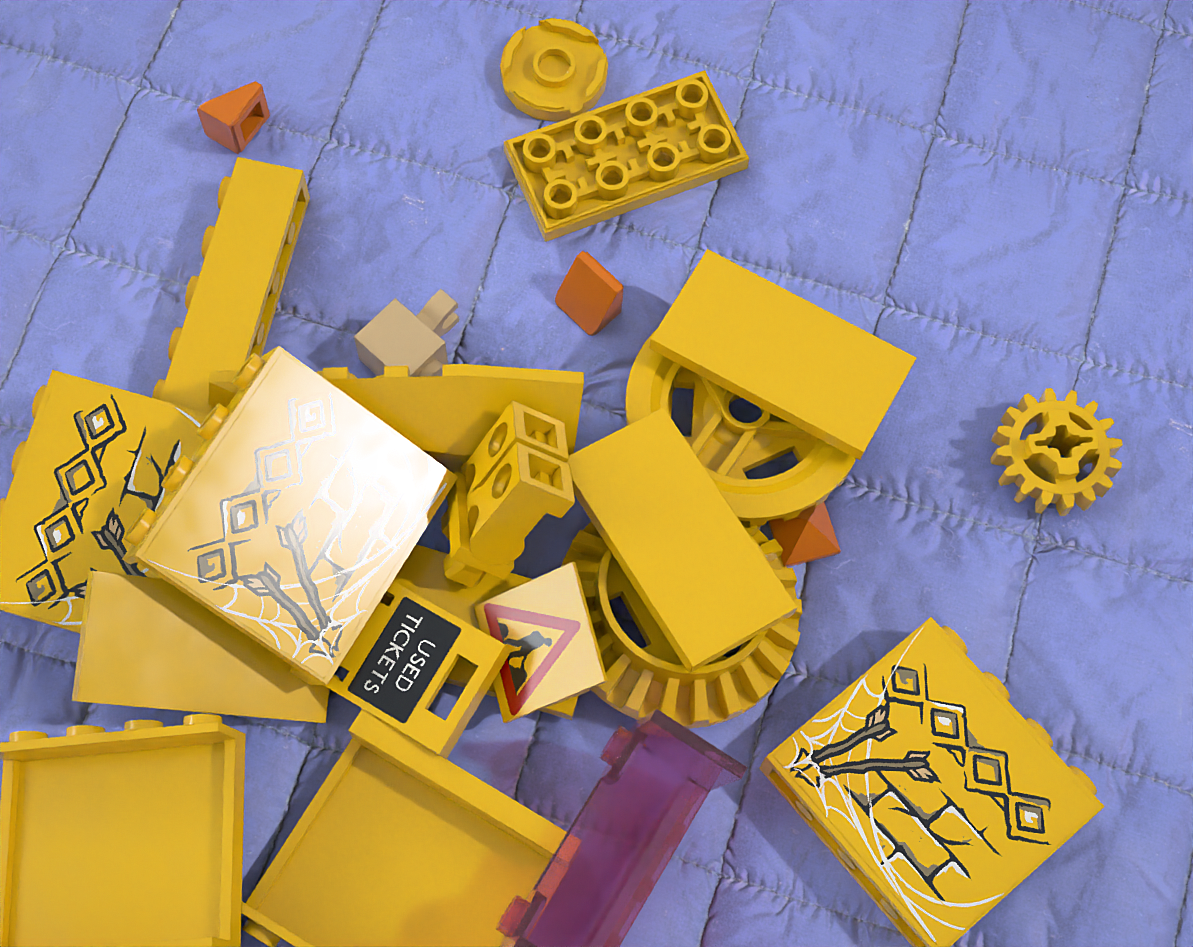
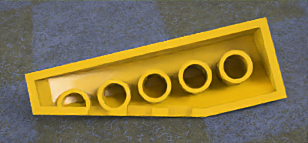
[208,364,584,475]

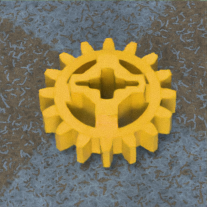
[990,388,1123,516]

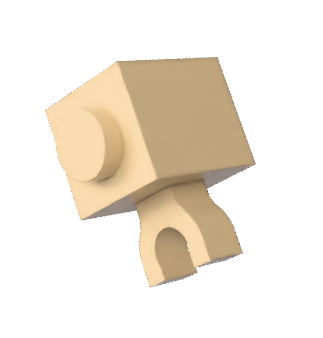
[354,289,459,377]

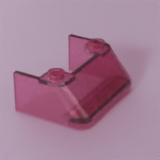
[496,709,748,947]

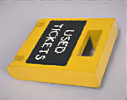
[324,581,511,759]

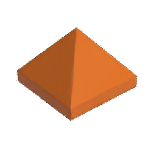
[768,502,841,568]

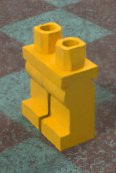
[441,400,575,587]

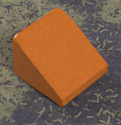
[197,81,270,154]
[555,251,623,336]

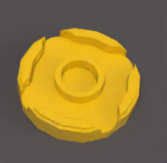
[500,18,608,122]

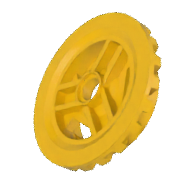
[624,329,856,526]
[561,521,802,729]

